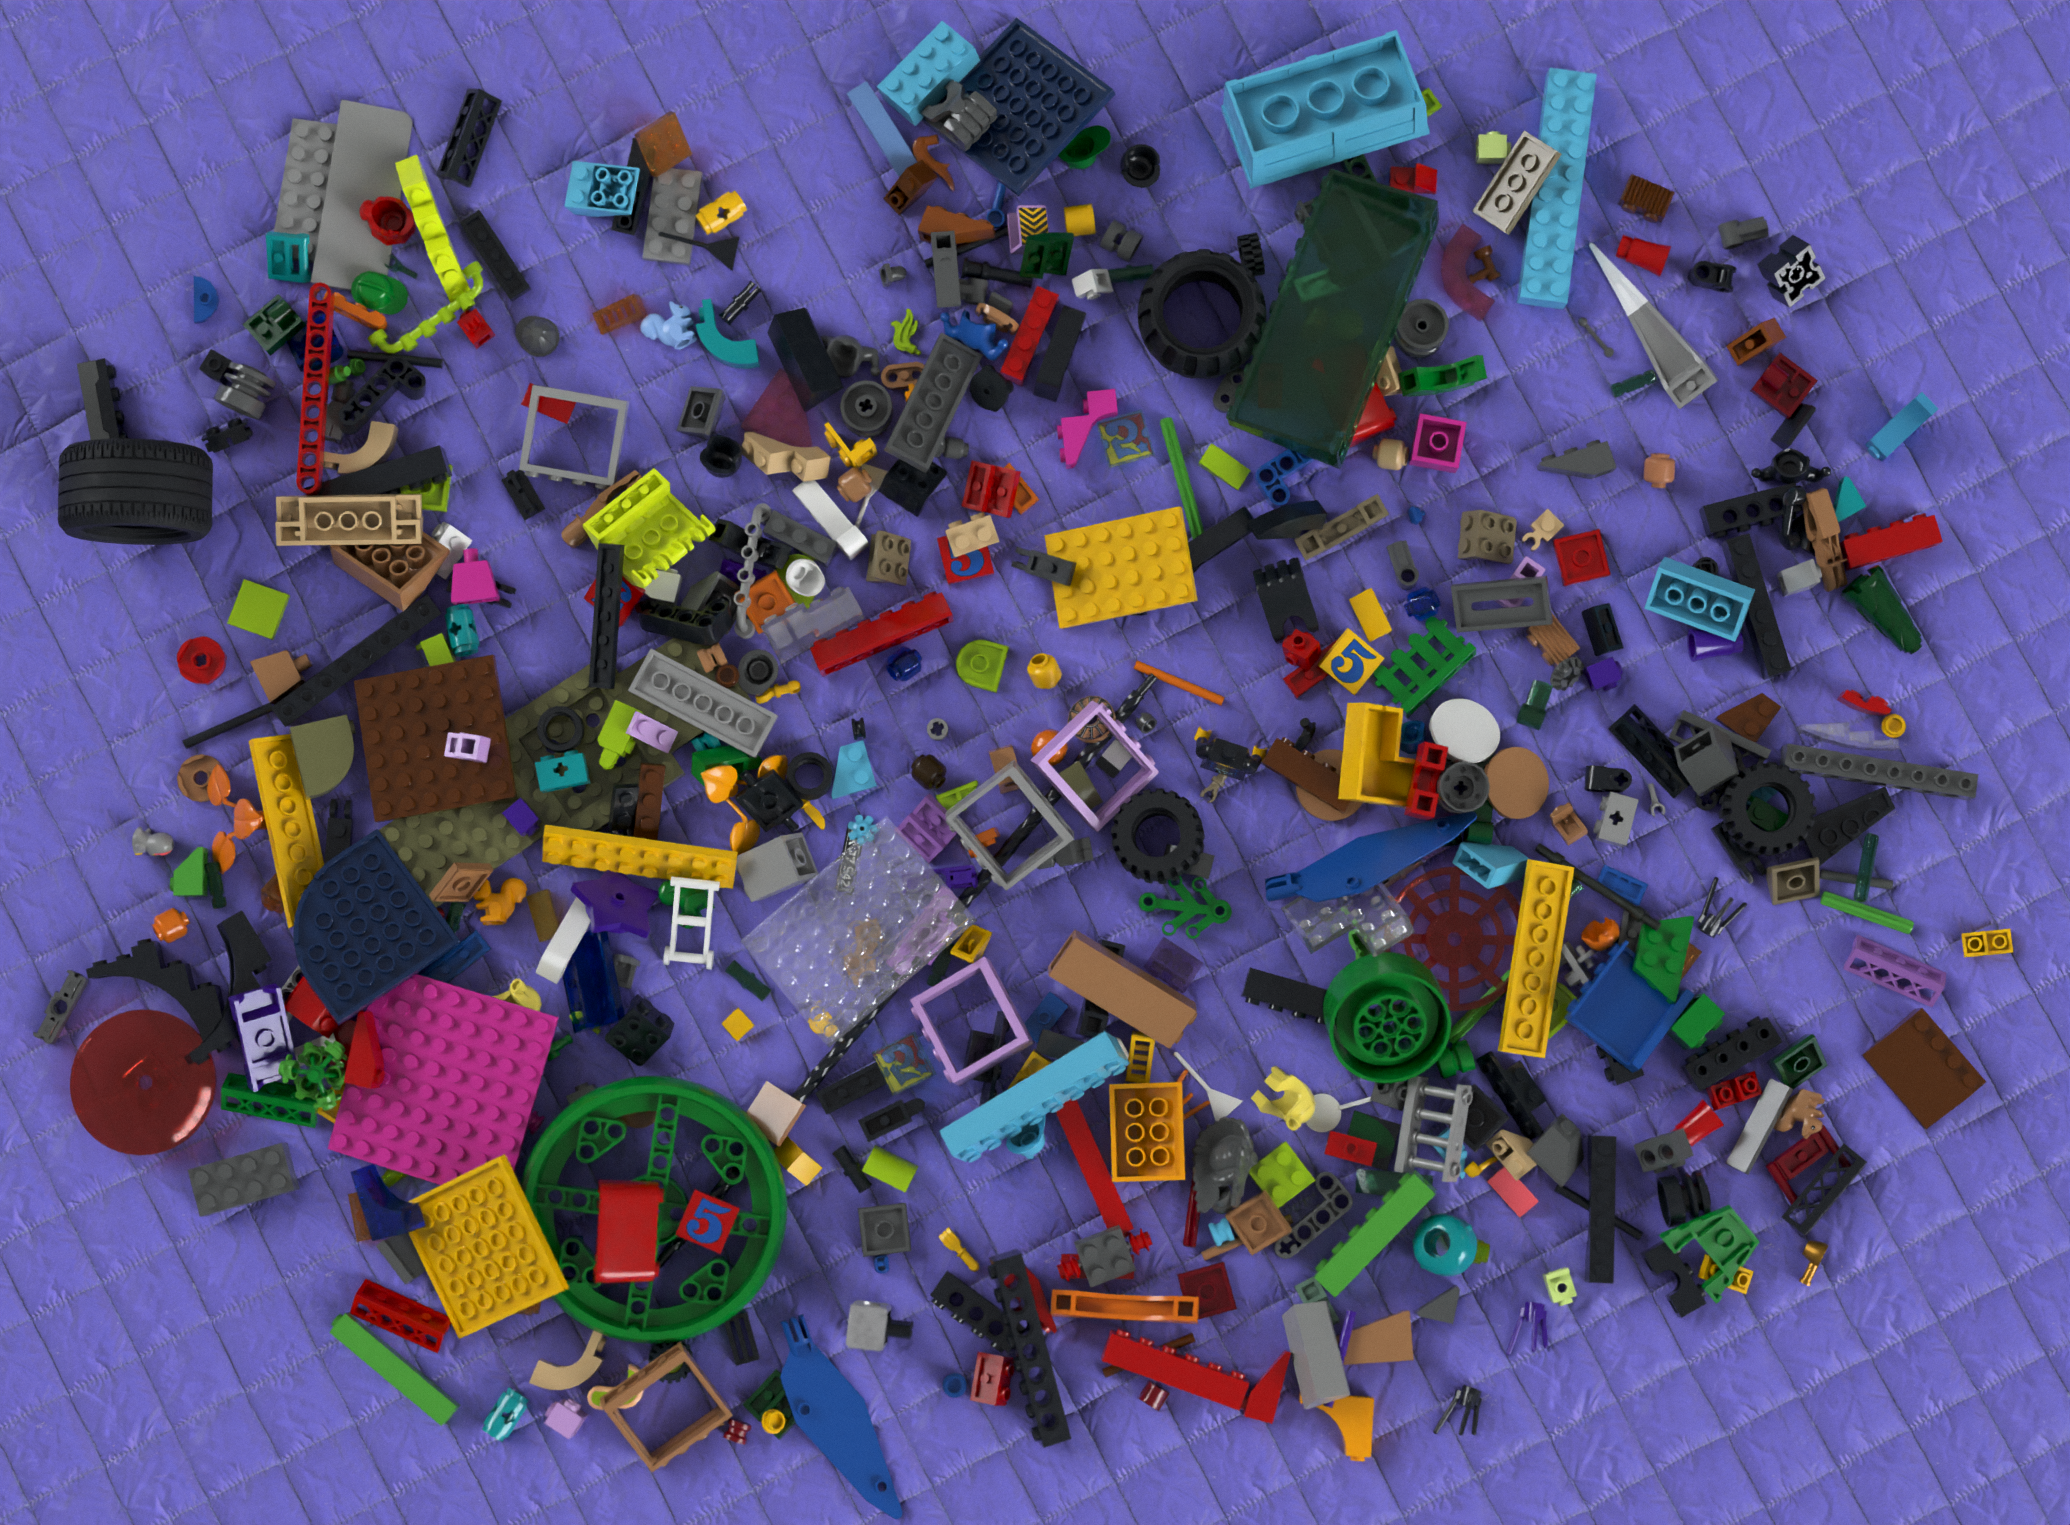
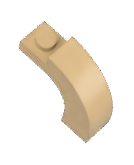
[323,421,398,476]
[529,1331,607,1390]

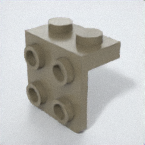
[1458,510,1517,564]

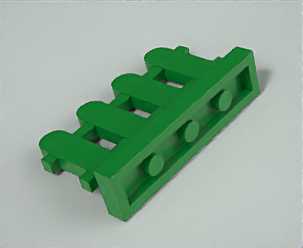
[1374,617,1476,719]

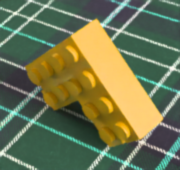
[1338,703,1415,808]

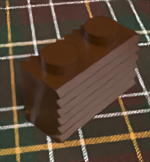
[1618,174,1675,223]

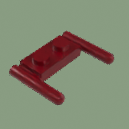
[1765,1124,1851,1205]

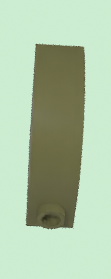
[289,714,356,800]

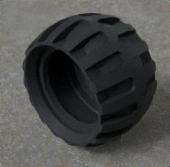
[1138,249,1266,379]

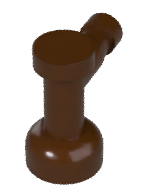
[1468,245,1501,285]

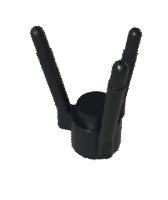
[1697,877,1747,938]
[1433,1385,1482,1436]

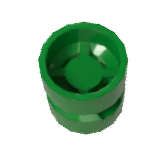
[1436,1040,1475,1079]

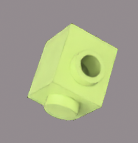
[1476,131,1511,164]

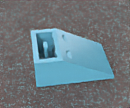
[564,161,640,217]

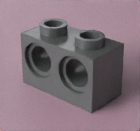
[1633,1128,1694,1174]

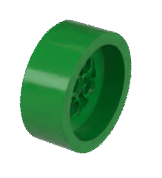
[1323,952,1451,1083]

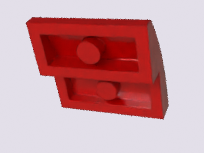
[961,460,1021,518]

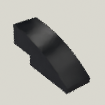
[1248,500,1327,540]

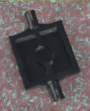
[735,769,803,833]

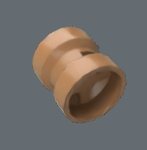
[696,642,728,673]

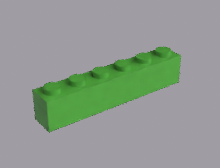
[1314,1170,1437,1297]

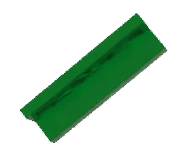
[221,1072,320,1128]

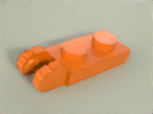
[323,291,388,331]

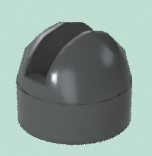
[1136,712,1157,734]

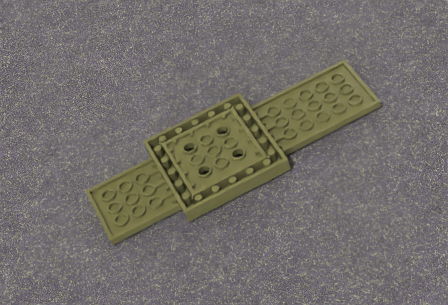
[379,638,752,908]

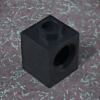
[199,349,234,385]

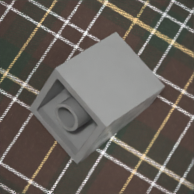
[736,832,820,902]

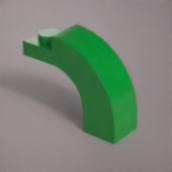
[1398,355,1487,396]

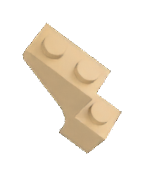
[741,432,831,482]

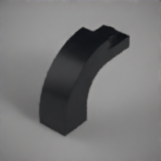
[708,518,792,570]

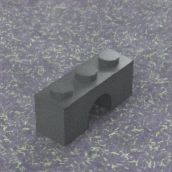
[763,510,838,568]

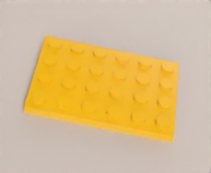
[1044,506,1198,629]

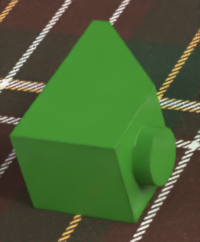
[170,847,208,897]

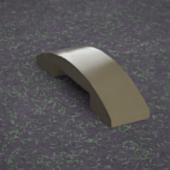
[1294,494,1389,561]

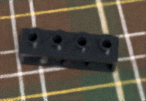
[1681,1016,1782,1092]

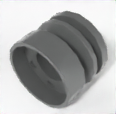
[213,362,276,420]
[1436,761,1490,814]

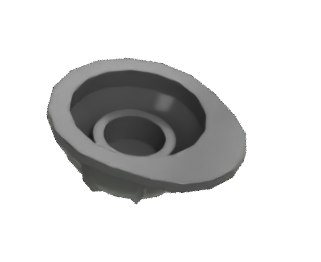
[515,316,560,357]
[738,649,779,695]

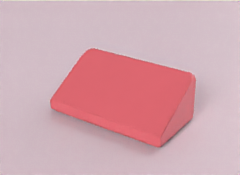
[1486,1166,1539,1218]

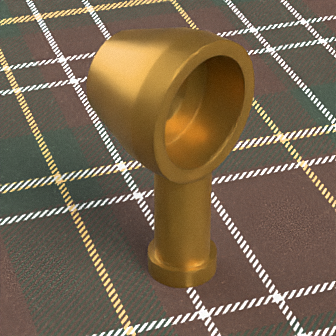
[1799,1240,1829,1286]

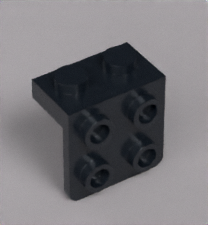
[878,459,947,517]
[605,994,674,1066]

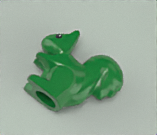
[658,880,715,929]

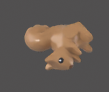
[1773,1089,1825,1139]

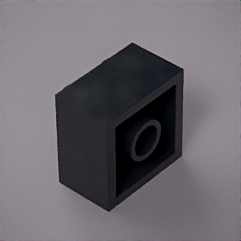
[1445,1084,1510,1153]

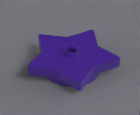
[570,870,659,938]

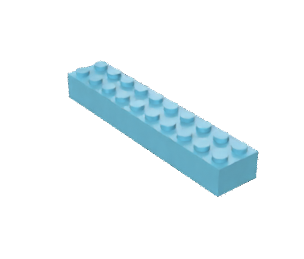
[1517,68,1597,310]

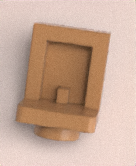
[1550,802,1588,846]

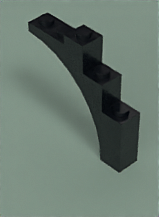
[184,910,272,1066]
[86,938,230,1043]

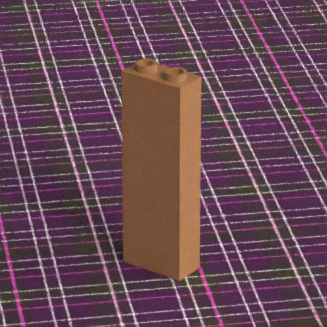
[1048,929,1197,1049]

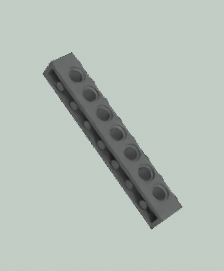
[1780,744,1979,800]

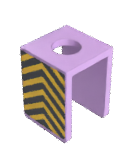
[1007,205,1049,254]

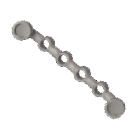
[734,503,773,639]

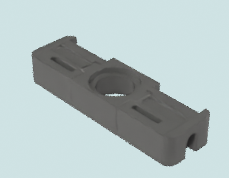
[33,970,89,1044]

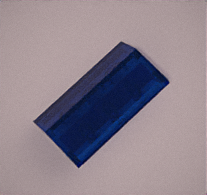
[562,930,625,1033]

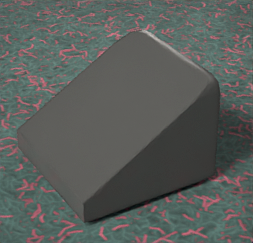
[987,292,1013,316]

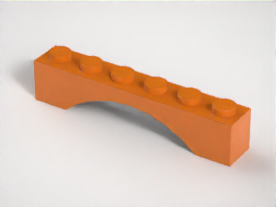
[1051,1289,1199,1324]

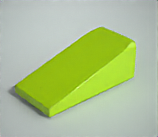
[1198,443,1251,491]

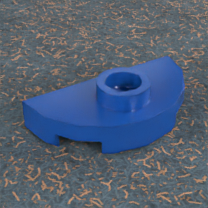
[194,276,219,324]

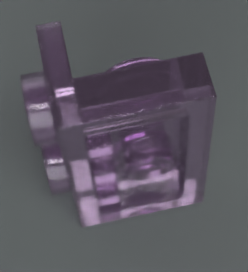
[1144,937,1204,993]

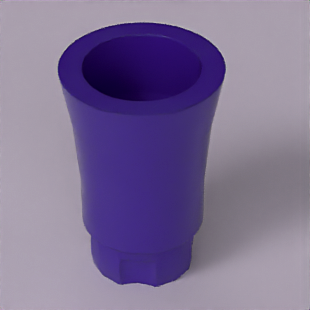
[1687,629,1743,662]

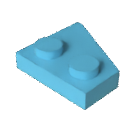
[831,740,877,799]

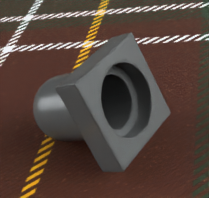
[879,263,907,287]

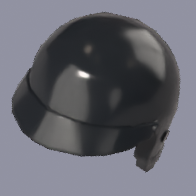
[1120,144,1160,188]
[700,435,742,478]

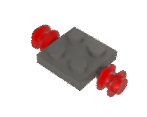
[1057,1225,1153,1287]

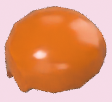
[1031,729,1068,766]
[1581,917,1620,951]

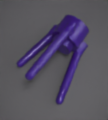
[1506,1302,1548,1356]

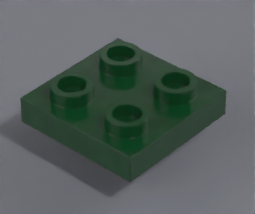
[242,294,306,356]

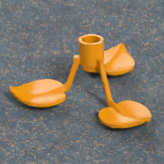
[701,755,788,856]

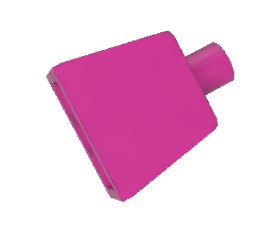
[451,548,500,605]

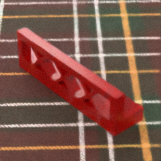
[350,1279,452,1354]

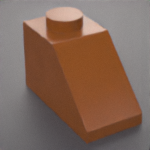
[1726,317,1787,366]

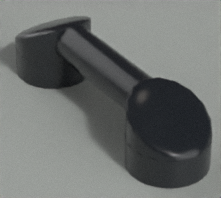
[1778,486,1806,550]

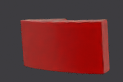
[521,383,576,424]
[1837,689,1892,716]
[1706,1071,1763,1111]

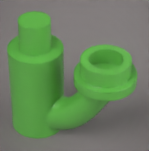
[318,358,366,387]

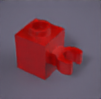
[457,308,496,349]

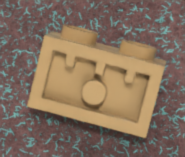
[1367,344,1402,397]

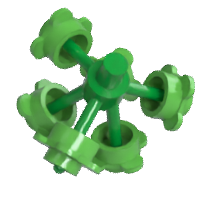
[278,1040,348,1110]

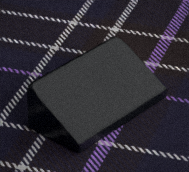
[1771,403,1816,450]
[1582,603,1624,656]

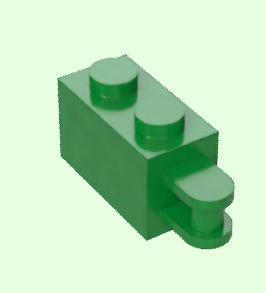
[691,745,762,787]

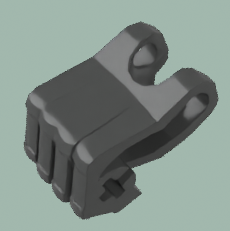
[921,80,997,151]

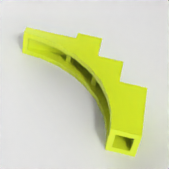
[395,155,474,303]

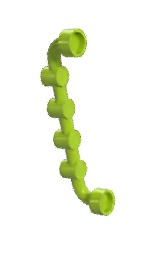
[367,261,483,353]

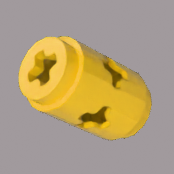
[695,190,747,235]

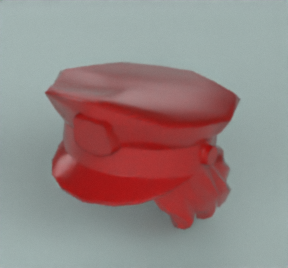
[359,196,416,246]

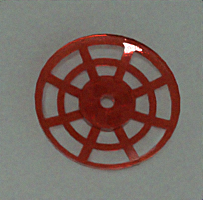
[1383,866,1520,1011]

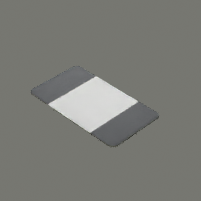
[1096,734,1132,778]

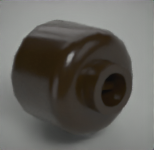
[911,754,947,790]

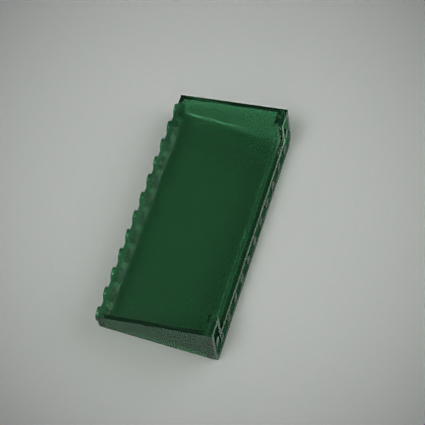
[1226,168,1439,469]

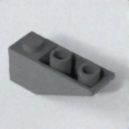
[931,231,961,308]
[1537,440,1617,479]

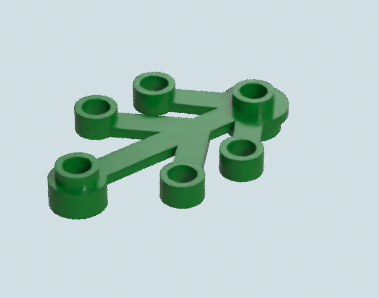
[1138,876,1232,940]

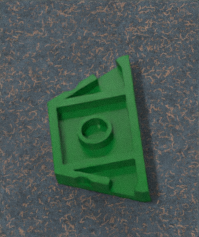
[1632,916,1694,1005]

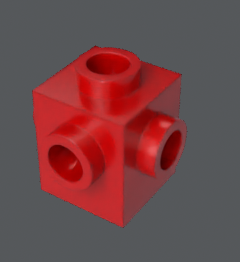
[1282,629,1322,671]

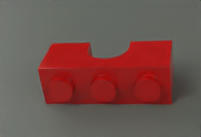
[1404,742,1449,820]

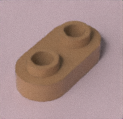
[881,362,924,390]

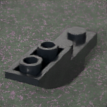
[611,138,657,236]

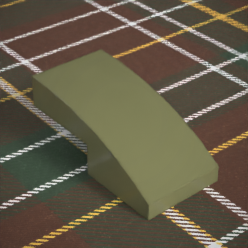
[1058,761,1103,810]

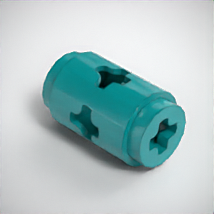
[444,604,480,657]
[482,1387,529,1442]

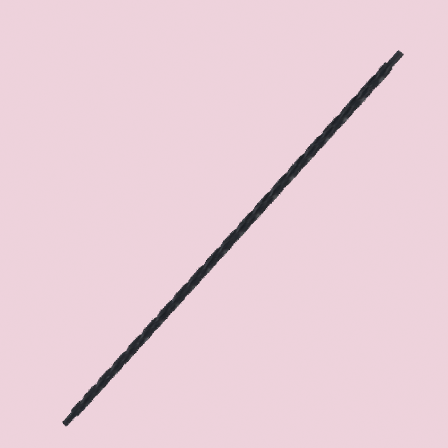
[657,673,1158,1268]

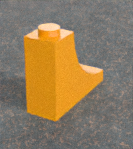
[1299,1392,1374,1461]

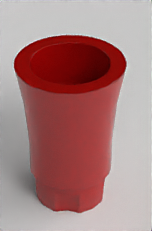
[1616,235,1671,277]
[1670,1099,1724,1147]

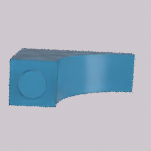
[1865,392,1939,462]

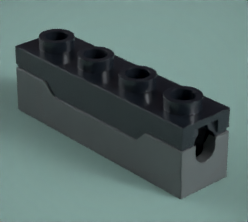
[77,358,128,440]

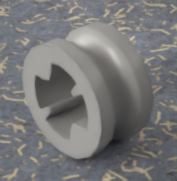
[927,718,948,741]

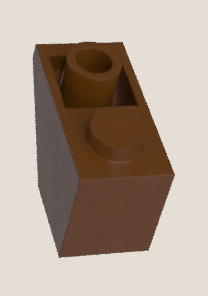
[883,160,938,215]

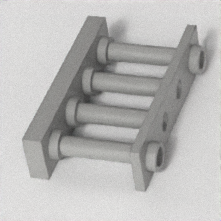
[1394,1075,1473,1182]

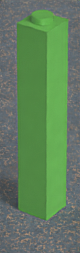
[329,1312,460,1426]

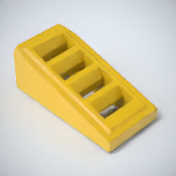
[1125,1030,1155,1083]

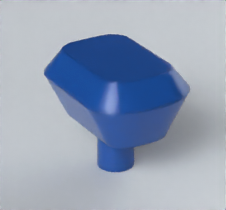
[1408,506,1425,525]
[874,1254,889,1273]

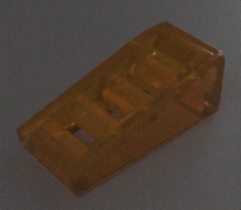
[592,294,647,335]

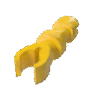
[755,680,801,704]

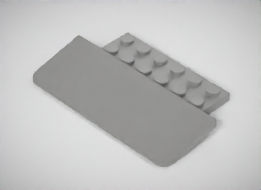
[274,99,413,291]

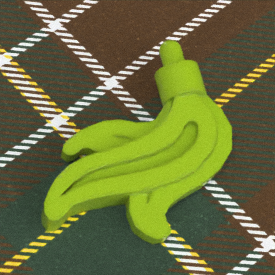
[891,308,921,355]

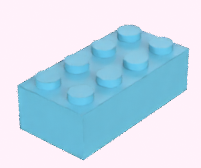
[877,21,981,126]
[1644,557,1755,642]

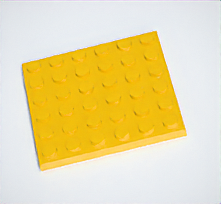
[396,1154,569,1339]

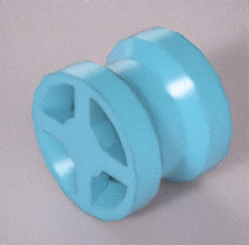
[1208,1217,1235,1247]

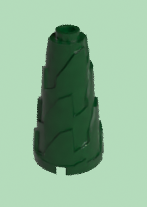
[1841,565,1922,654]

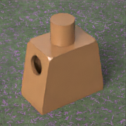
[250,650,313,704]
[988,744,1020,794]

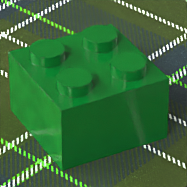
[1666,993,1725,1050]

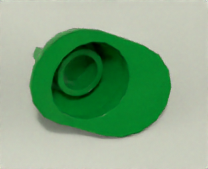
[1058,125,1111,169]
[351,271,408,315]

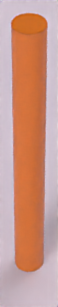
[1134,660,1225,706]

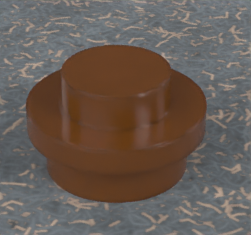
[715,664,739,688]

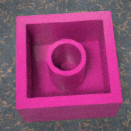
[1409,413,1467,473]

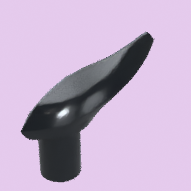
[1293,718,1316,751]

